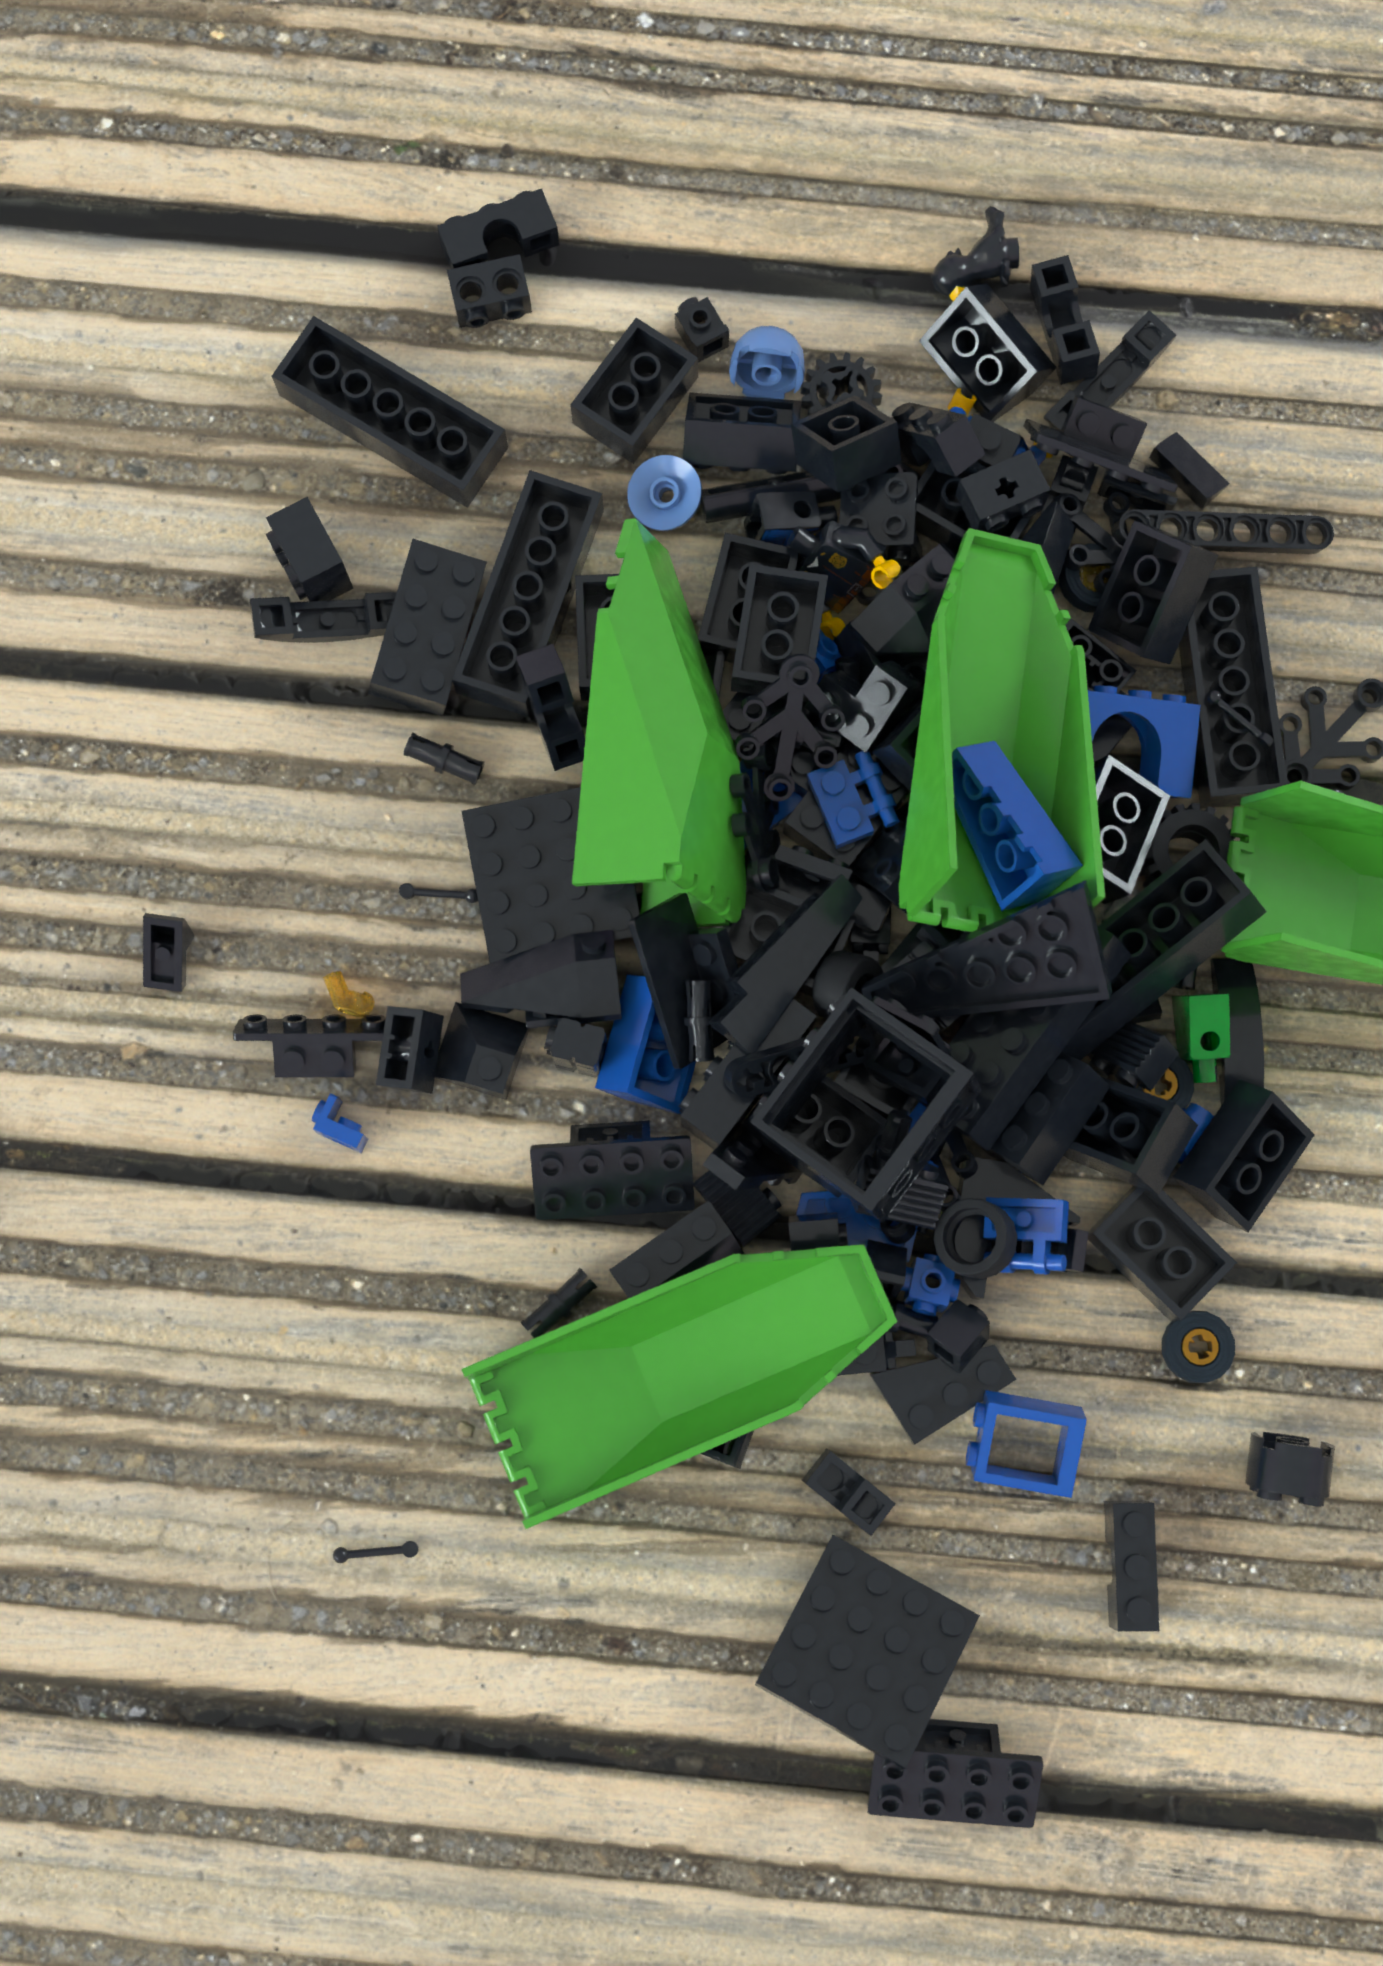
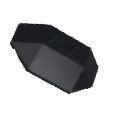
[847,543,957,656]

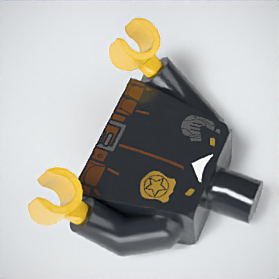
[787,521,900,640]

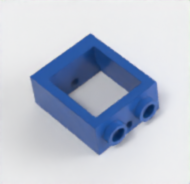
[966,1390,1087,1498]

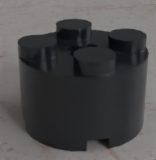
[1245,1432,1335,1507]

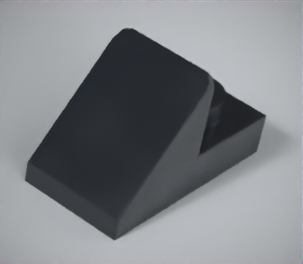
[143,913,194,992]

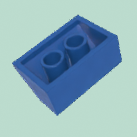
[595,975,696,1114]

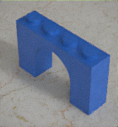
[1088,685,1201,799]

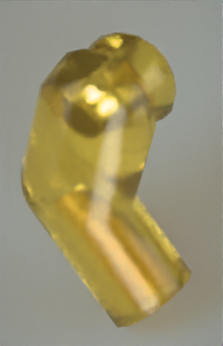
[323,971,375,1018]

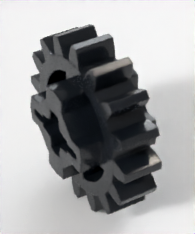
[800,352,882,416]

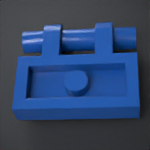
[806,751,900,848]
[983,1197,1069,1275]

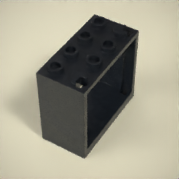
[751,988,981,1223]

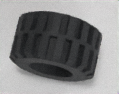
[1138,803,1236,888]

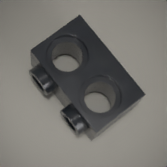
[447,254,532,328]

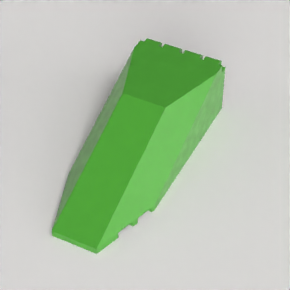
[572,518,747,927]
[899,528,1105,932]
[1221,781,1383,985]
[461,1244,897,1529]

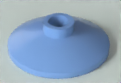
[627,455,702,531]

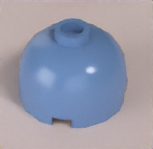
[729,326,805,399]

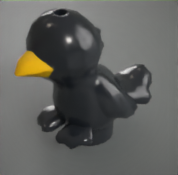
[932,206,1019,301]

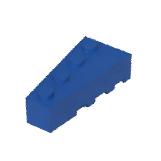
[952,741,1083,911]

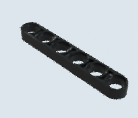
[1113,509,1334,554]

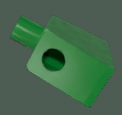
[1172,994,1231,1083]

